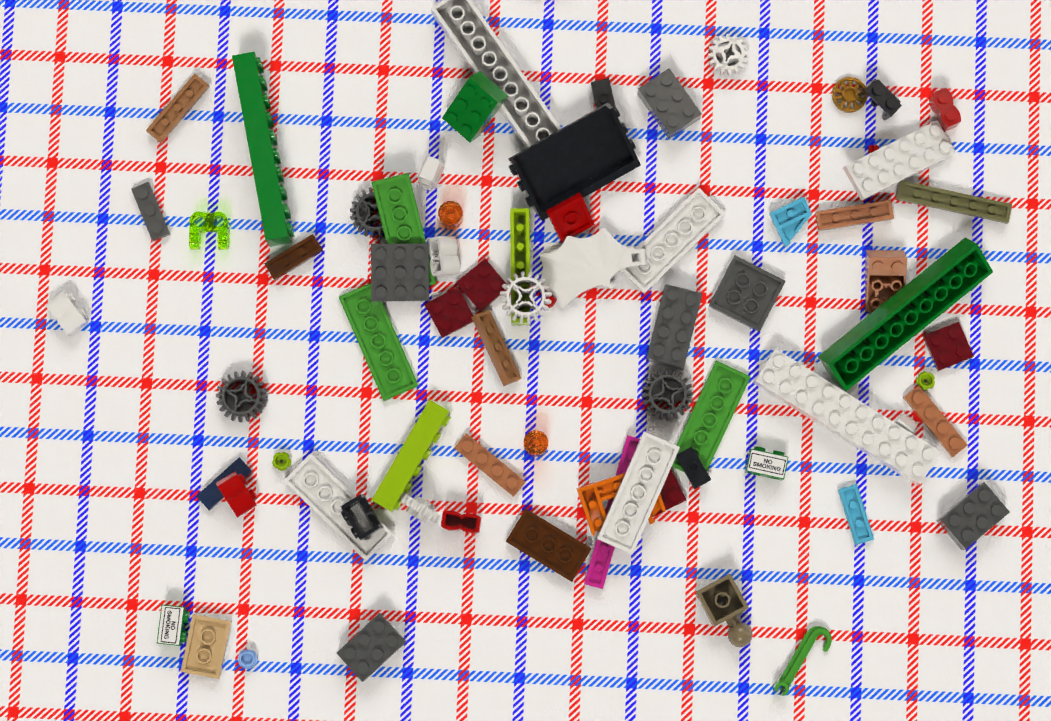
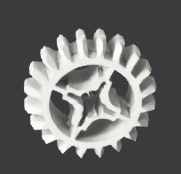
[500,272,552,324]

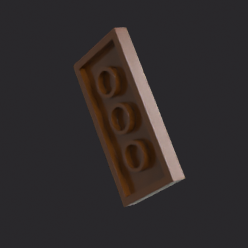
[506,509,592,582]

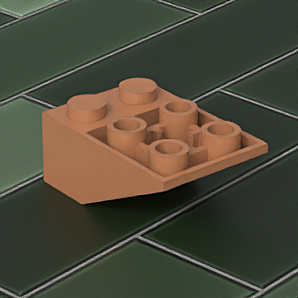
[865,250,907,312]

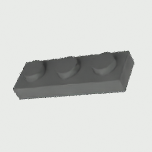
[131,182,171,242]

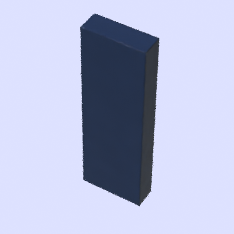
[196,457,253,511]

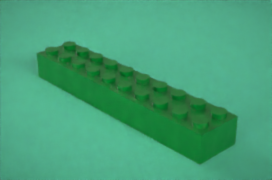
[232,52,295,247]
[818,237,993,391]

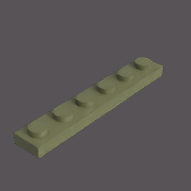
[895,181,1012,224]

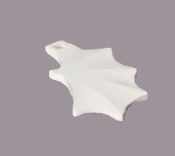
[538,228,646,309]

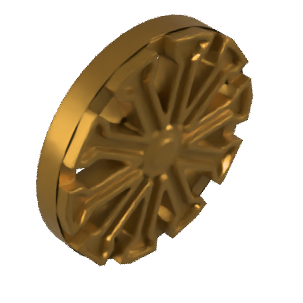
[832,77,868,113]

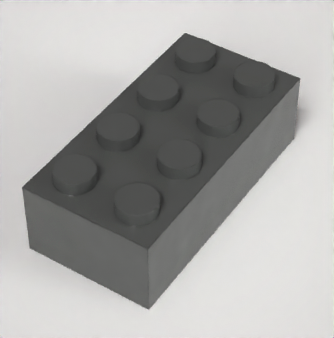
[646,284,703,370]

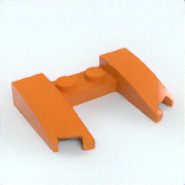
[576,473,666,536]

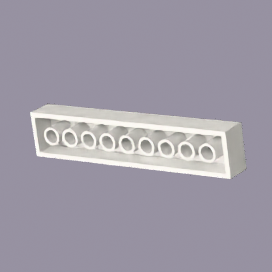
[431,0,562,148]
[753,348,941,486]

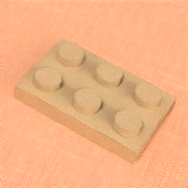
[181,614,232,679]

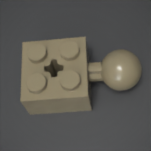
[694,574,753,647]

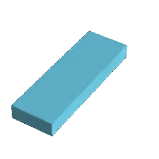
[838,484,874,545]

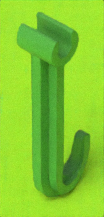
[773,626,832,696]

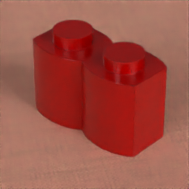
[929,88,961,132]
[216,471,258,518]
[441,511,482,534]

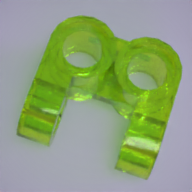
[189,211,230,250]

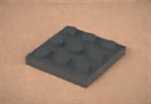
[371,243,429,302]
[709,255,786,332]

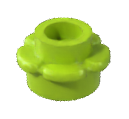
[916,371,935,390]
[272,452,291,471]

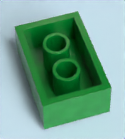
[442,71,508,143]

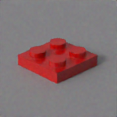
[546,193,595,243]

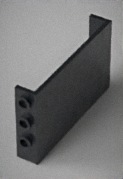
[508,103,641,221]

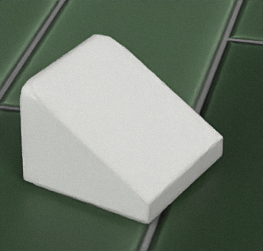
[895,413,918,433]

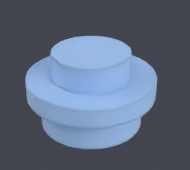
[238,649,258,669]

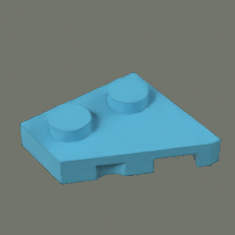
[769,197,812,246]

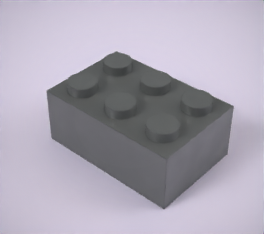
[637,68,702,140]
[936,482,1010,550]
[337,613,407,682]

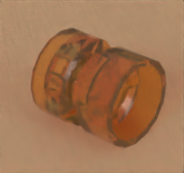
[438,201,464,230]
[524,430,548,457]

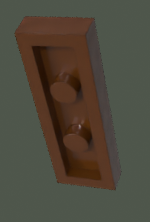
[264,234,323,280]

